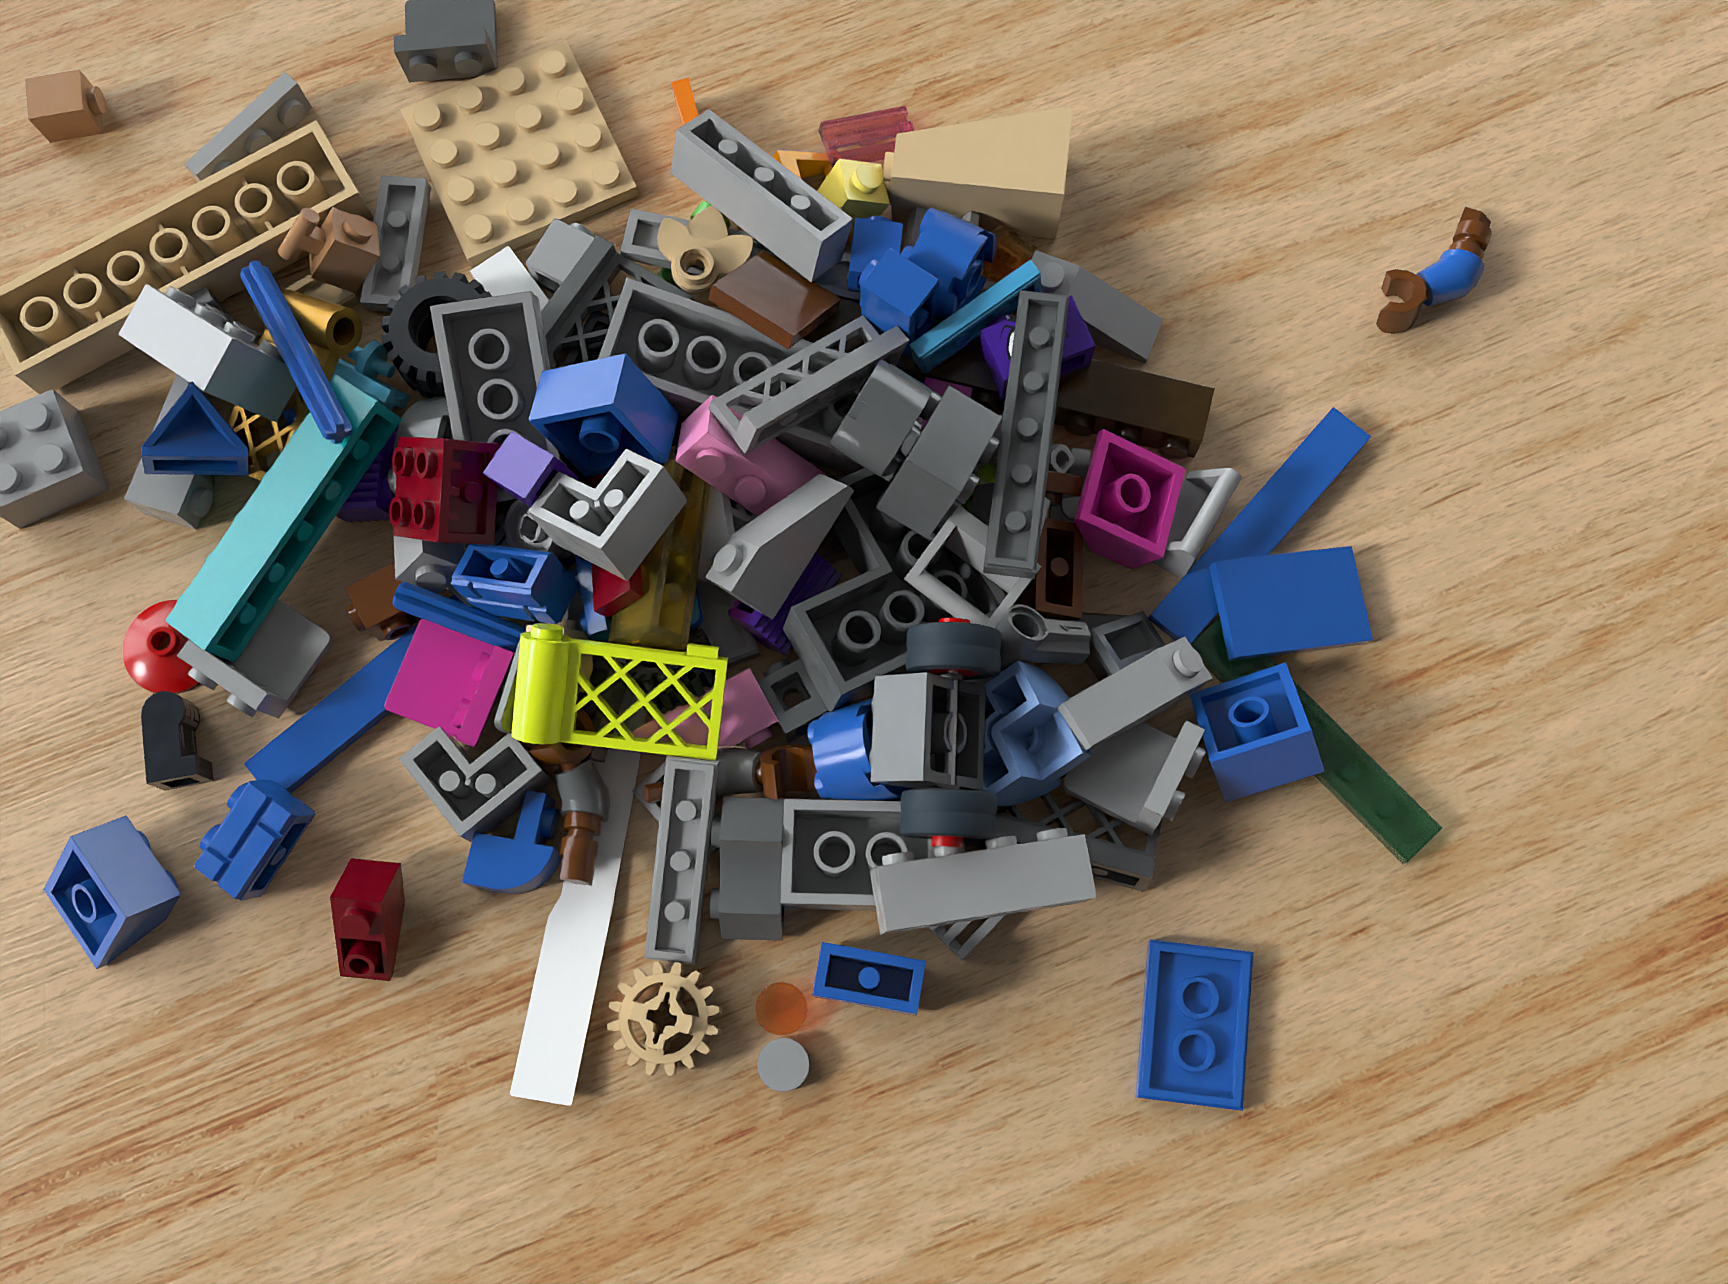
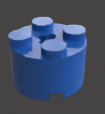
[901,208,997,320]
[807,698,914,801]

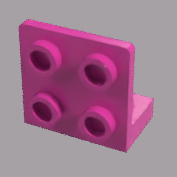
[384,619,515,747]

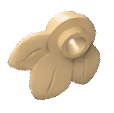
[657,205,753,293]

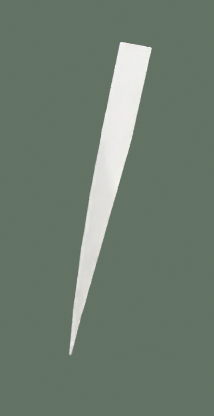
[510,545,657,1106]

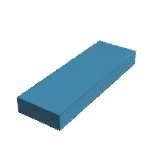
[910,259,1041,374]

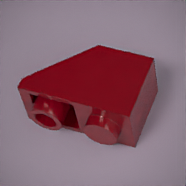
[330,858,405,981]

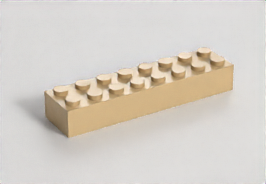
[0,120,374,394]

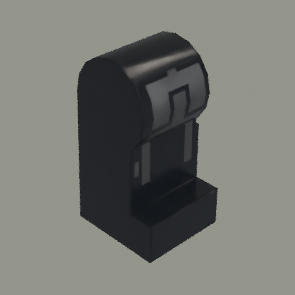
[141,691,214,791]

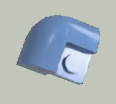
[976,660,1092,806]

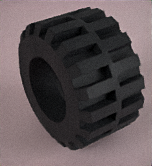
[381,271,492,399]

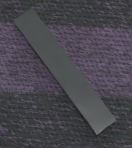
[983,291,1069,579]

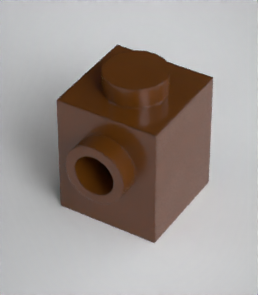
[345,562,422,642]

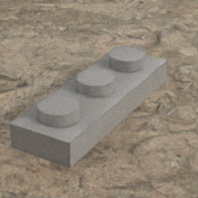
[184,72,312,182]
[360,175,431,312]

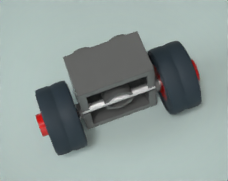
[869,618,1001,848]

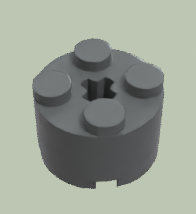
[829,359,942,481]

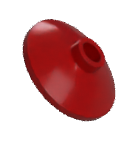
[122,600,201,694]

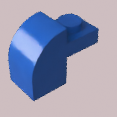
[462,790,562,894]

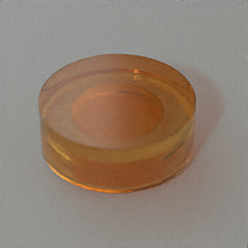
[755,982,808,1035]

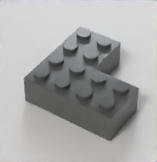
[783,453,1006,712]

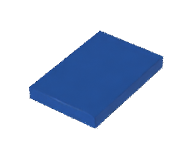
[1209,546,1373,661]
[1135,940,1253,1111]

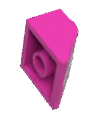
[1074,429,1185,570]

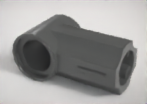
[995,604,1092,671]

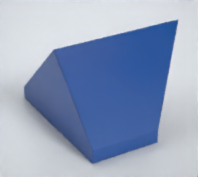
[141,381,249,475]

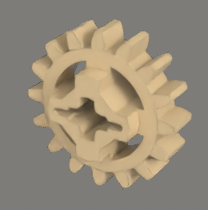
[607,961,722,1076]

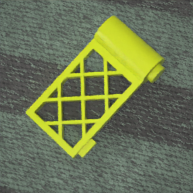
[511,623,728,761]

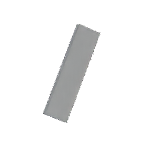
[644,755,720,965]

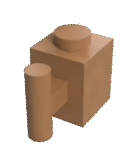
[278,207,380,293]

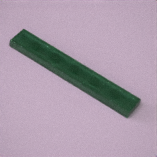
[1191,617,1442,864]

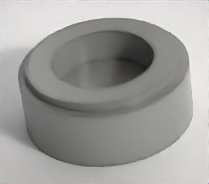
[757,1038,810,1092]

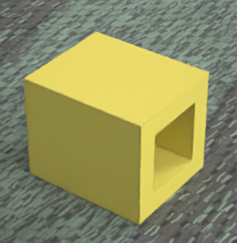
[817,159,890,235]

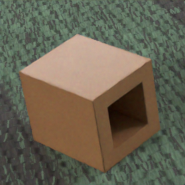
[25,69,107,143]

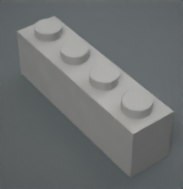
[670,109,853,282]
[870,828,1097,935]

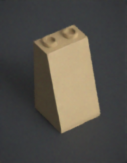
[883,107,1073,239]

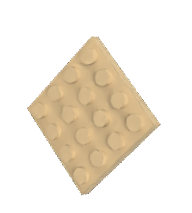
[400,40,639,267]

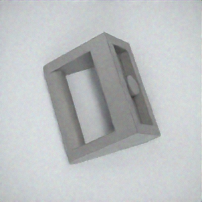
[1152,468,1242,579]
[904,505,1042,628]

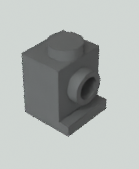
[758,659,828,743]

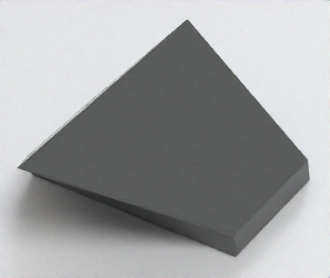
[1078,611,1166,682]

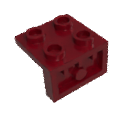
[389,437,500,545]

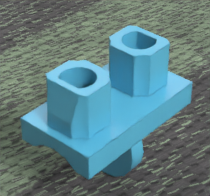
[317,341,411,411]

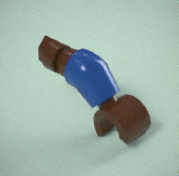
[1376,207,1492,334]

